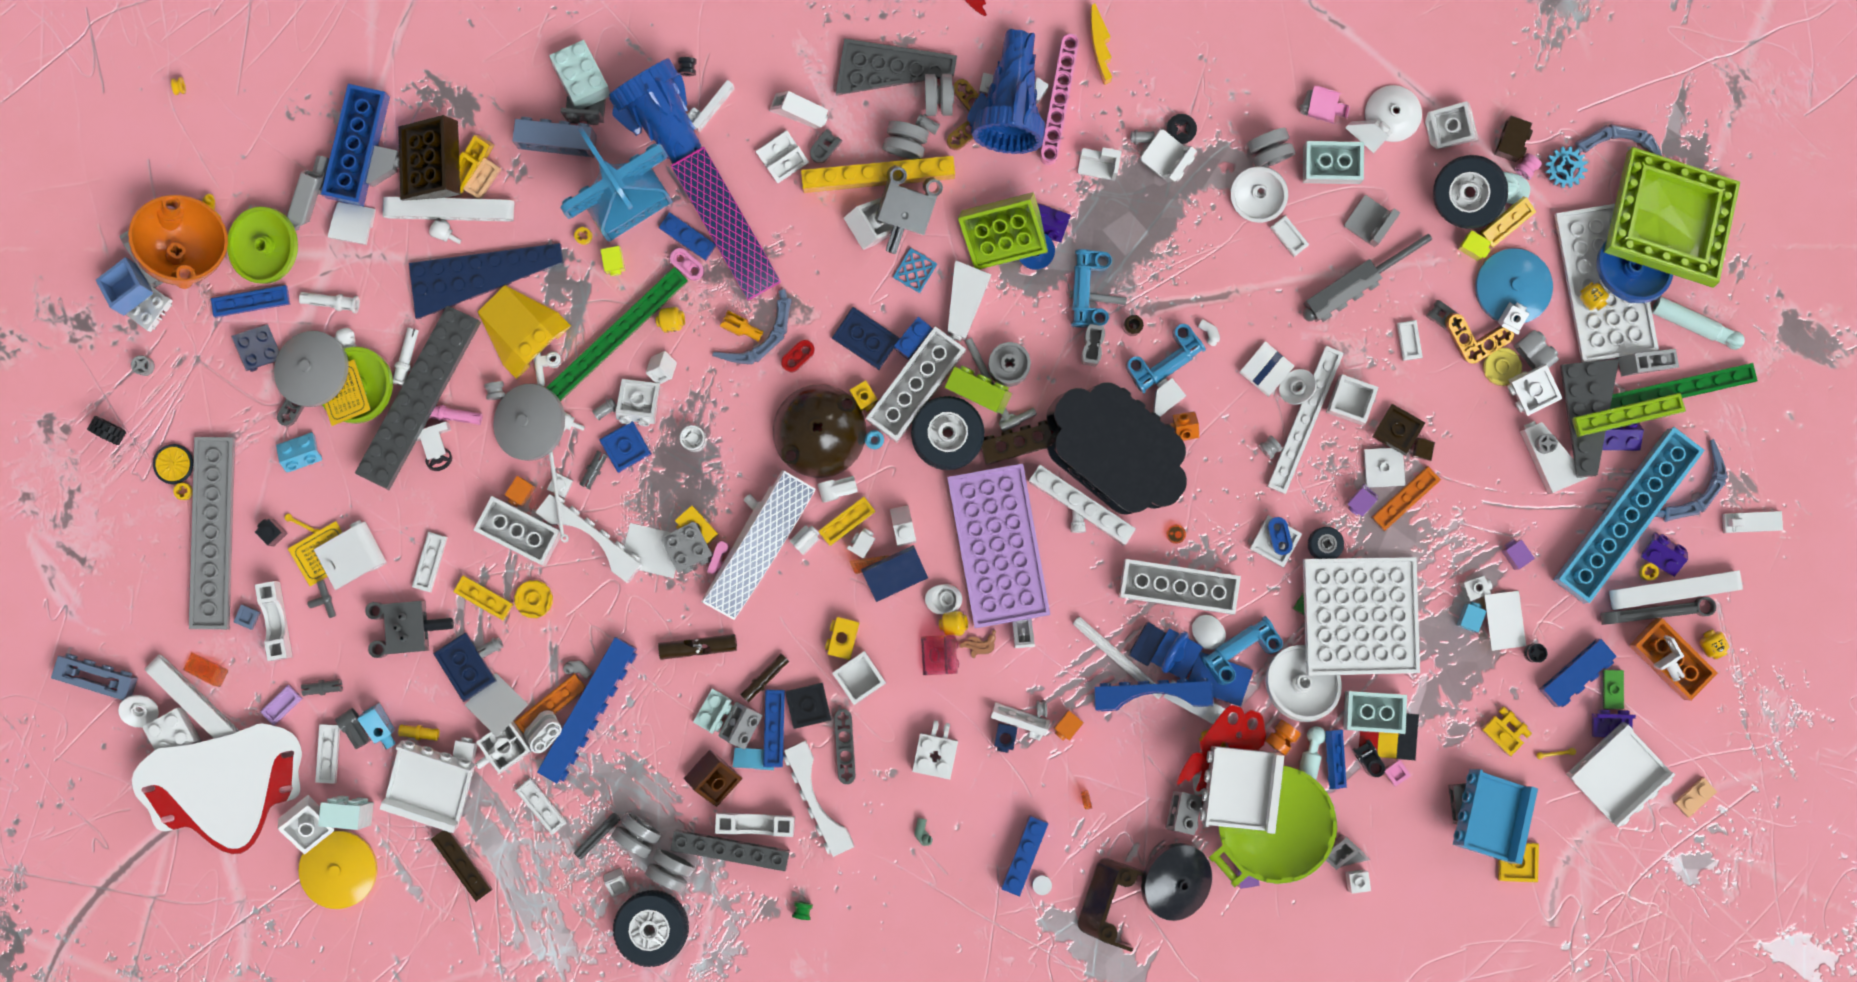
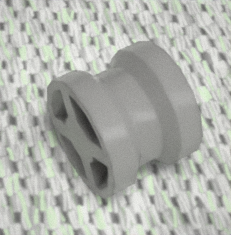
[131,355,155,376]
[484,381,505,400]
[1535,434,1558,454]
[1258,435,1283,460]

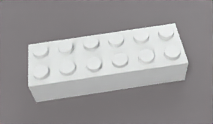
[866,326,966,443]
[1118,559,1241,615]

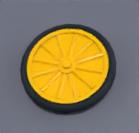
[153,444,194,484]

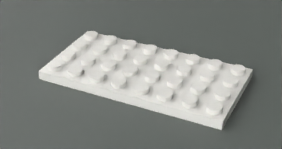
[1554,204,1659,363]

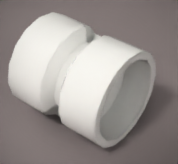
[680,425,707,452]

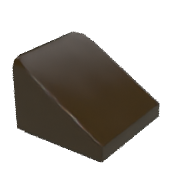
[1412,438,1435,461]

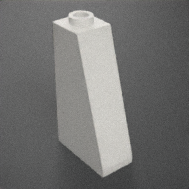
[948,261,991,341]
[1520,421,1588,494]

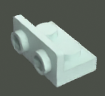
[693,688,733,734]

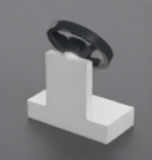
[416,422,453,471]

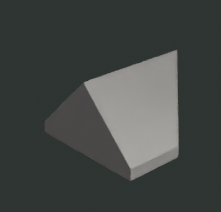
[1326,834,1370,870]

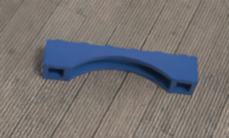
[1095,678,1214,712]

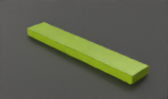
[1572,393,1686,437]

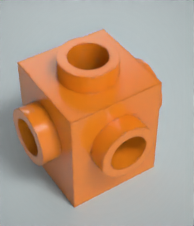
[1170,411,1200,441]

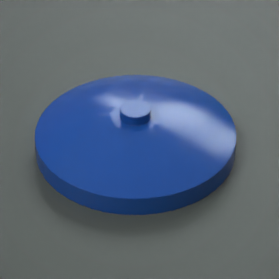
[1596,240,1673,303]

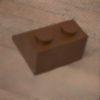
[684,750,743,807]

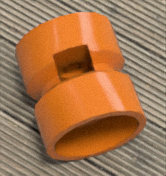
[1265,719,1301,756]

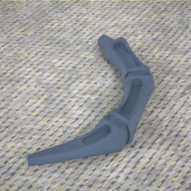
[1572,124,1662,156]
[712,289,792,364]
[1655,439,1728,522]

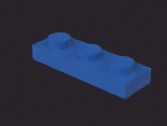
[659,212,716,261]
[1325,730,1347,789]

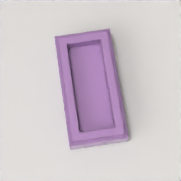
[260,685,303,726]

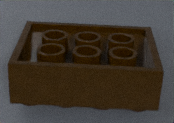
[398,115,460,201]

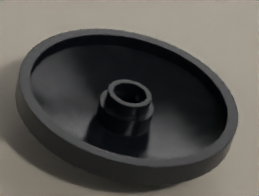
[1141,843,1212,921]

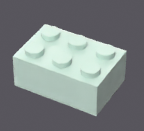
[549,40,610,109]
[1303,141,1364,184]
[1343,691,1407,734]
[318,796,374,830]

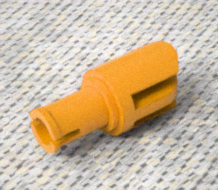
[719,310,764,342]

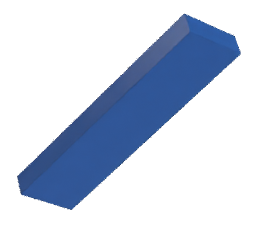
[210,285,290,318]
[763,690,785,768]

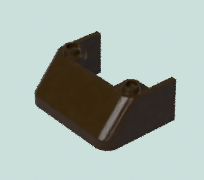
[1077,858,1144,952]

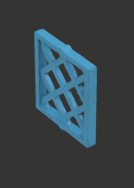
[893,248,937,293]

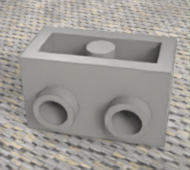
[718,702,763,750]
[1166,791,1202,835]

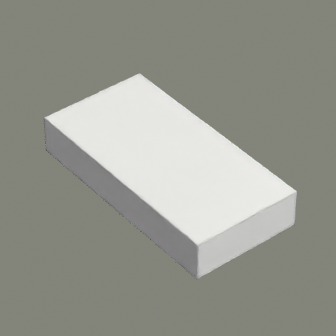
[1270,215,1309,257]
[1397,320,1423,361]

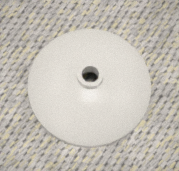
[1365,85,1422,142]
[1231,166,1288,223]

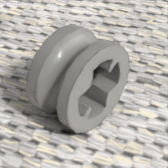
[1036,700,1047,718]

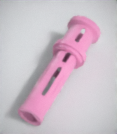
[429,405,483,425]

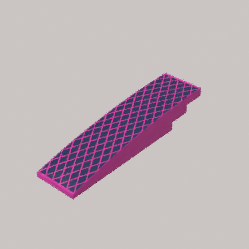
[670,146,781,301]

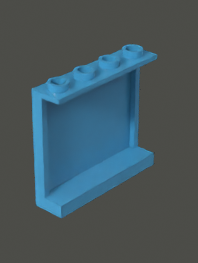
[1453,769,1538,864]

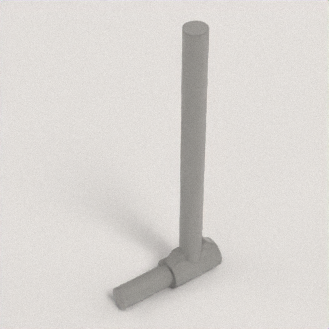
[965,338,1037,432]

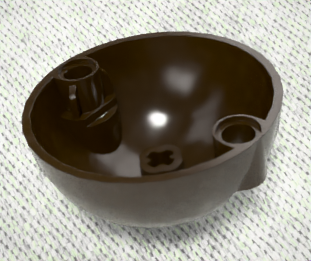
[773,384,867,478]

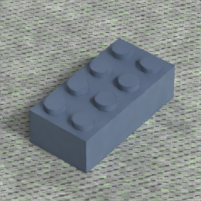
[512,117,597,158]

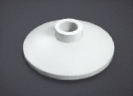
[1279,369,1317,405]
[118,695,159,728]

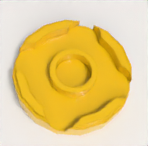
[514,580,553,618]

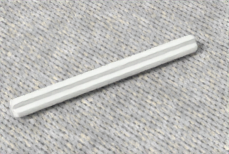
[1073,617,1163,699]

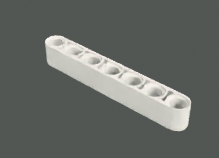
[383,197,515,222]
[1609,570,1743,610]
[145,654,239,739]

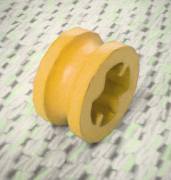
[171,77,186,95]
[574,227,593,245]
[173,483,193,500]
[1639,563,1659,581]

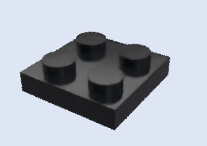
[785,683,832,729]

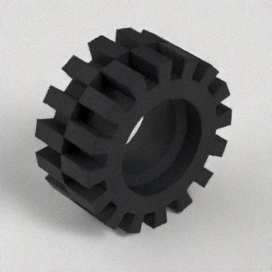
[87,416,126,445]

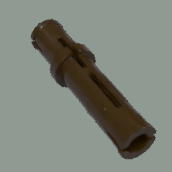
[740,653,790,703]

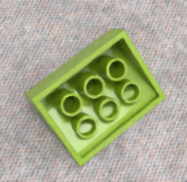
[958,192,1048,269]

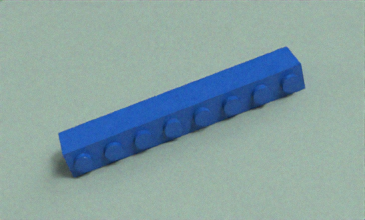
[537,637,638,784]

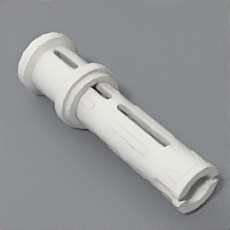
[299,292,360,313]
[393,328,419,386]

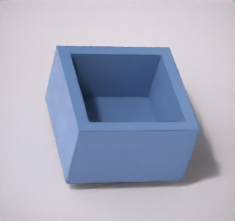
[96,257,153,316]

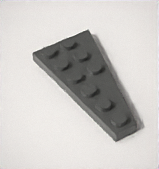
[836,39,957,96]
[1560,359,1619,478]

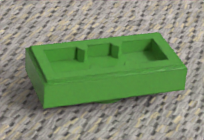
[1603,670,1624,709]

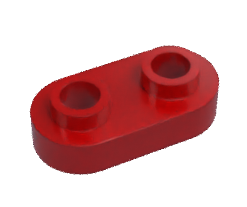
[781,340,815,373]

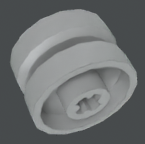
[925,73,954,116]
[882,121,929,160]
[1247,128,1296,167]
[988,342,1031,387]
[611,812,662,858]
[645,848,695,892]

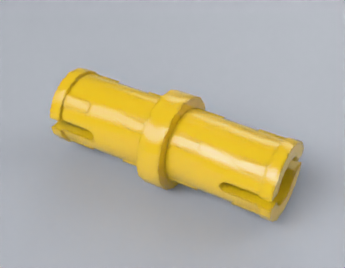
[398,724,440,741]

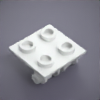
[126,286,173,332]

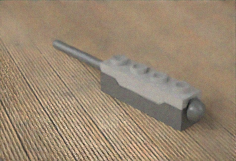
[1303,234,1432,322]

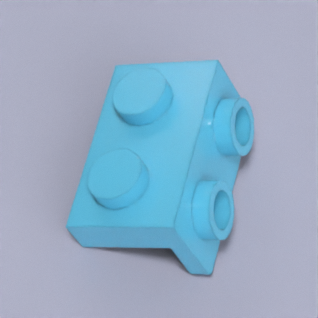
[276,432,322,473]

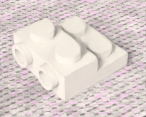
[1507,364,1563,416]
[615,379,660,426]

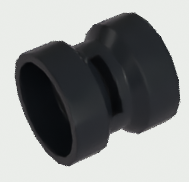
[1524,644,1548,663]

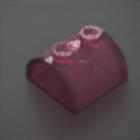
[921,635,959,675]

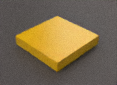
[1498,843,1539,883]

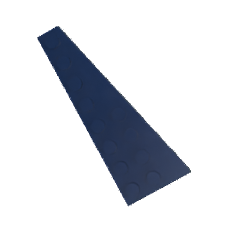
[409,243,564,319]

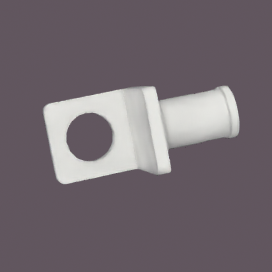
[1654,635,1685,681]

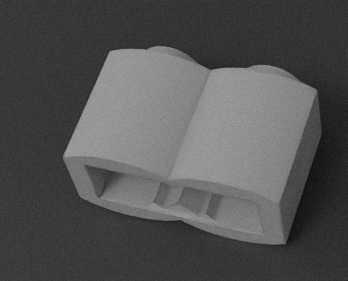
[1081,324,1105,367]
[1514,330,1559,370]

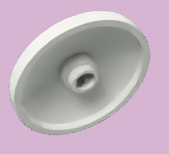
[1265,645,1342,722]

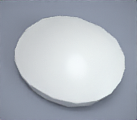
[925,584,962,614]
[1192,615,1226,650]

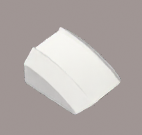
[1425,101,1478,149]

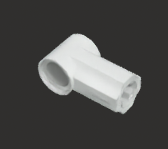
[817,476,858,503]

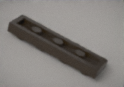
[431,830,493,902]

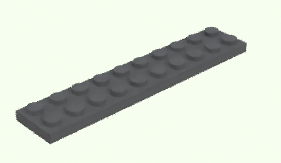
[355,306,481,490]

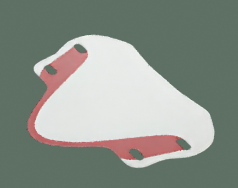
[132,723,302,854]

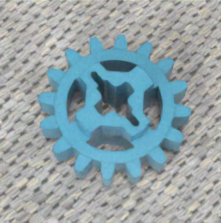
[1545,147,1588,188]

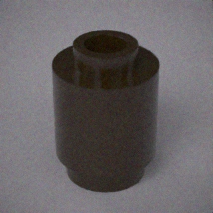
[1123,315,1144,336]

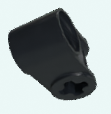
[1352,739,1385,777]

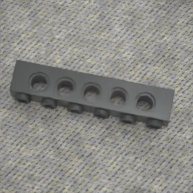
[670,829,790,871]

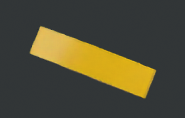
[1090,3,1113,85]

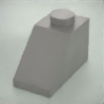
[366,146,399,187]

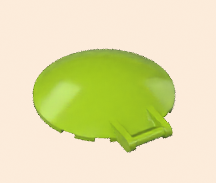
[1208,766,1337,888]

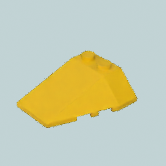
[478,285,571,379]

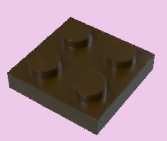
[1372,404,1425,456]

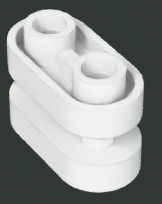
[524,710,562,753]

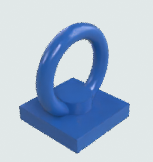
[1150,628,1204,679]

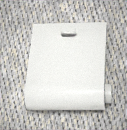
[314,520,387,590]

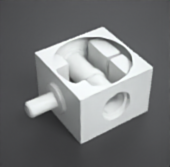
[476,720,532,774]

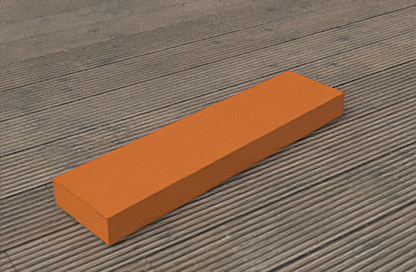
[1371,466,1441,531]
[514,673,586,734]

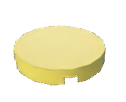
[1483,348,1522,386]

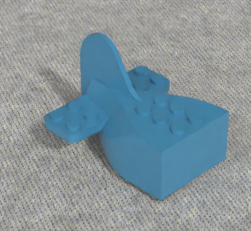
[560,126,673,242]

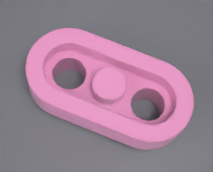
[670,248,704,281]

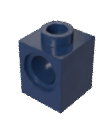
[994,723,1018,753]

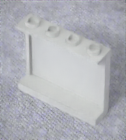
[1566,722,1675,828]
[380,740,476,833]
[1200,746,1284,834]

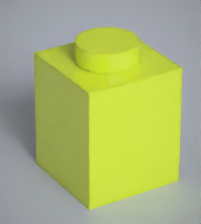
[1458,230,1491,261]
[600,246,626,276]

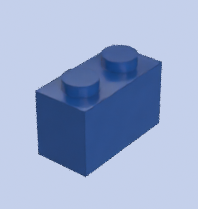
[894,317,933,360]

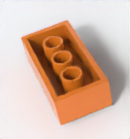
[1629,618,1718,701]

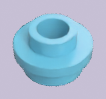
[865,430,884,449]

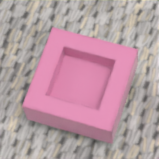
[1384,759,1411,787]

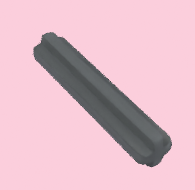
[574,813,621,859]

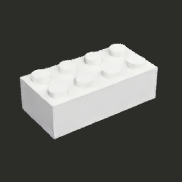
[474,496,561,566]

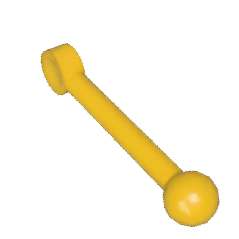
[284,514,320,534]
[1536,748,1576,760]

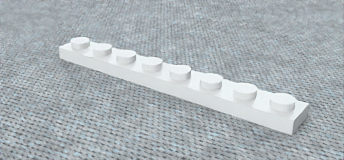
[1267,346,1344,494]

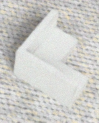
[1078,148,1122,181]

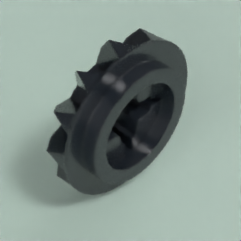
[1166,114,1197,144]

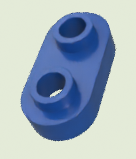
[1267,517,1293,555]

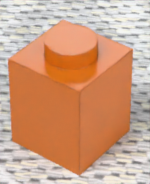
[505,476,536,507]
[1054,710,1084,741]

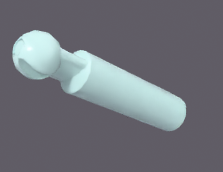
[1652,296,1745,350]
[1299,726,1326,780]

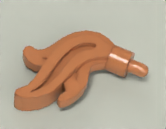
[960,630,996,658]

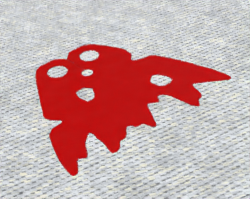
[1177,705,1266,792]

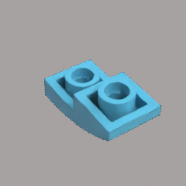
[733,748,774,771]

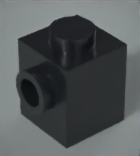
[255,519,288,547]

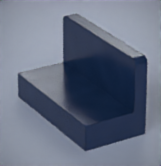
[1128,622,1166,666]

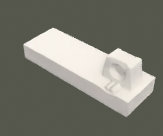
[688,80,735,133]
[1722,511,1783,533]
[991,702,1050,741]

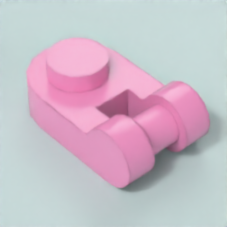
[707,542,729,575]

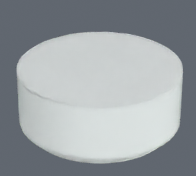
[1032,875,1052,895]

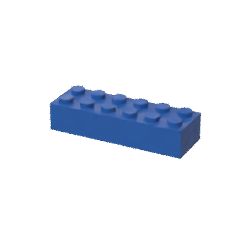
[321,84,390,207]

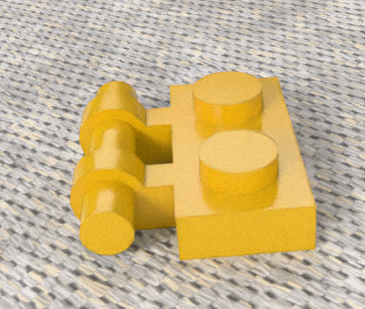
[1481,706,1532,757]

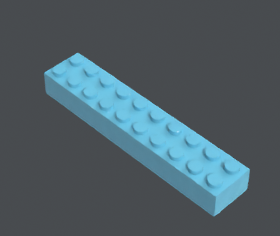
[1553,427,1705,604]

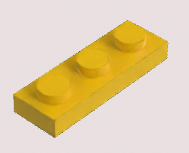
[1480,196,1536,248]
[818,497,876,546]
[453,575,514,621]

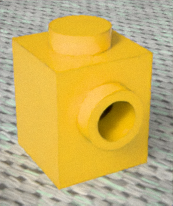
[850,380,878,412]

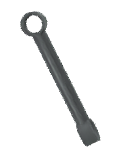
[1600,597,1716,625]

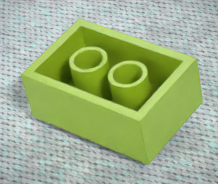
[945,365,1012,414]

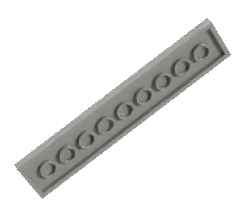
[189,437,235,630]

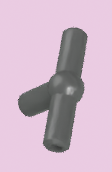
[307,580,336,618]

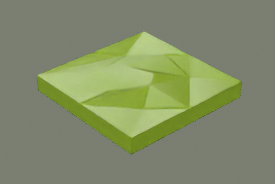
[1604,147,1740,288]

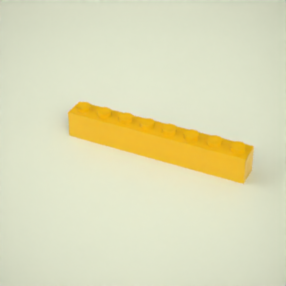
[801,156,955,193]

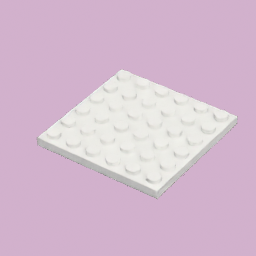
[1303,557,1420,676]

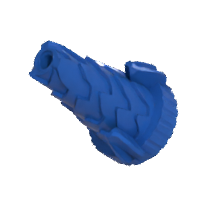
[967,29,1045,154]
[609,58,701,164]

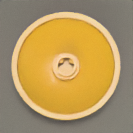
[298,831,378,909]

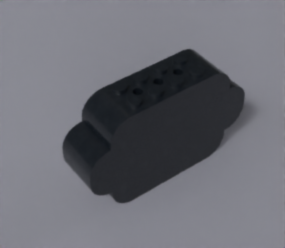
[1046,382,1187,515]

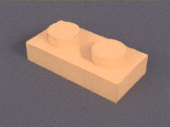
[463,158,501,199]
[1674,777,1717,818]

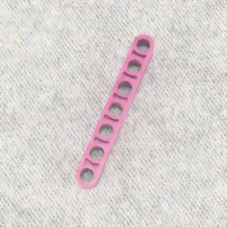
[1040,34,1079,165]

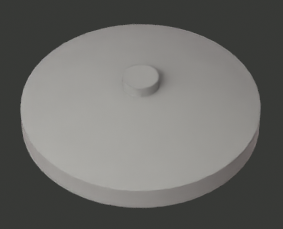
[274,331,348,407]
[493,384,565,461]

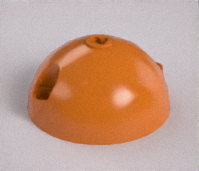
[128,195,228,289]

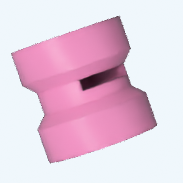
[1515,153,1542,180]

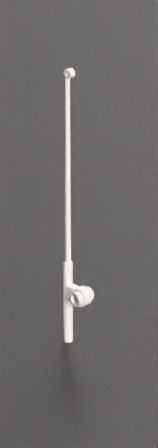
[534,352,569,543]

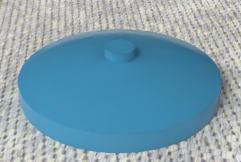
[1475,248,1553,323]

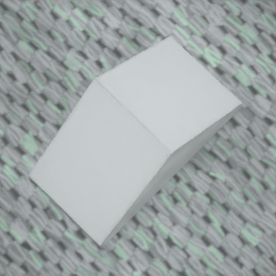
[1012,618,1035,648]

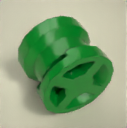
[792,901,813,920]

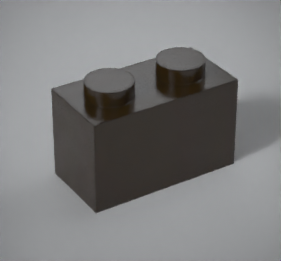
[1494,116,1533,162]

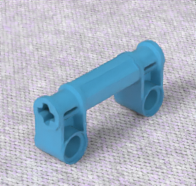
[1071,249,1112,328]
[1126,324,1206,394]
[1201,616,1283,685]

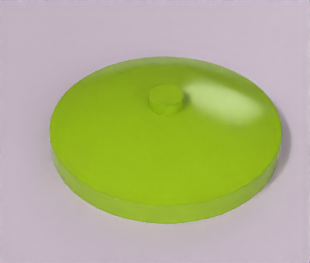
[227,207,298,284]
[322,347,393,424]

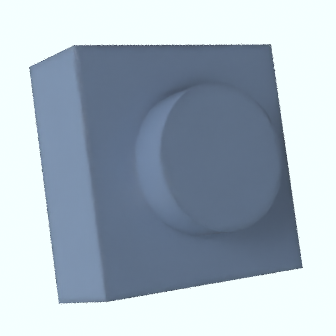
[234,604,261,630]

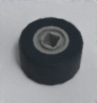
[1308,527,1344,559]

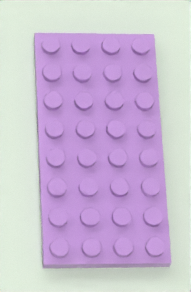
[947,464,1050,628]

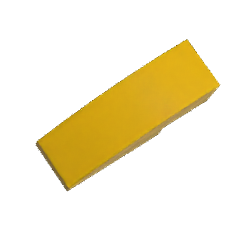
[459,135,495,194]

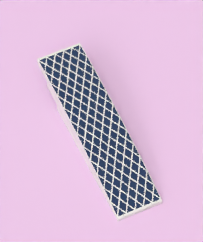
[701,470,816,620]

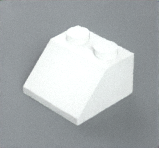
[844,198,894,250]
[278,795,334,855]

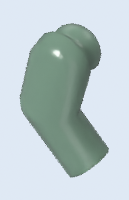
[914,818,933,846]

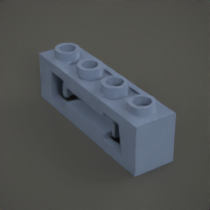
[51,653,138,700]

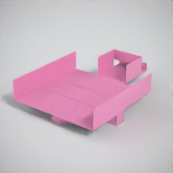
[1308,86,1350,124]

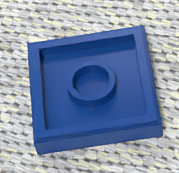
[599,421,652,473]

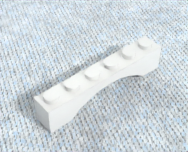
[1028,465,1136,546]
[536,494,643,583]
[783,740,855,857]

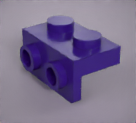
[1037,203,1071,243]
[1602,423,1644,451]
[1641,533,1688,577]
[1592,710,1636,737]

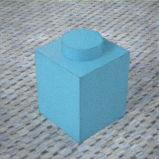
[1456,602,1487,632]

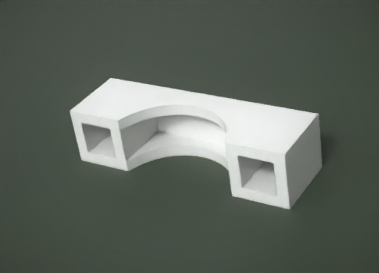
[255,581,293,661]
[715,812,795,837]

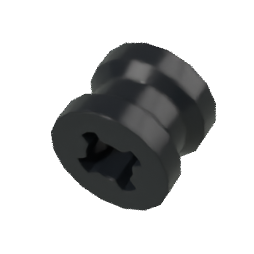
[677,57,697,77]

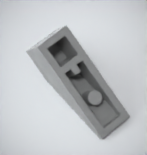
[1618,349,1679,377]

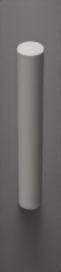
[1069,290,1127,305]

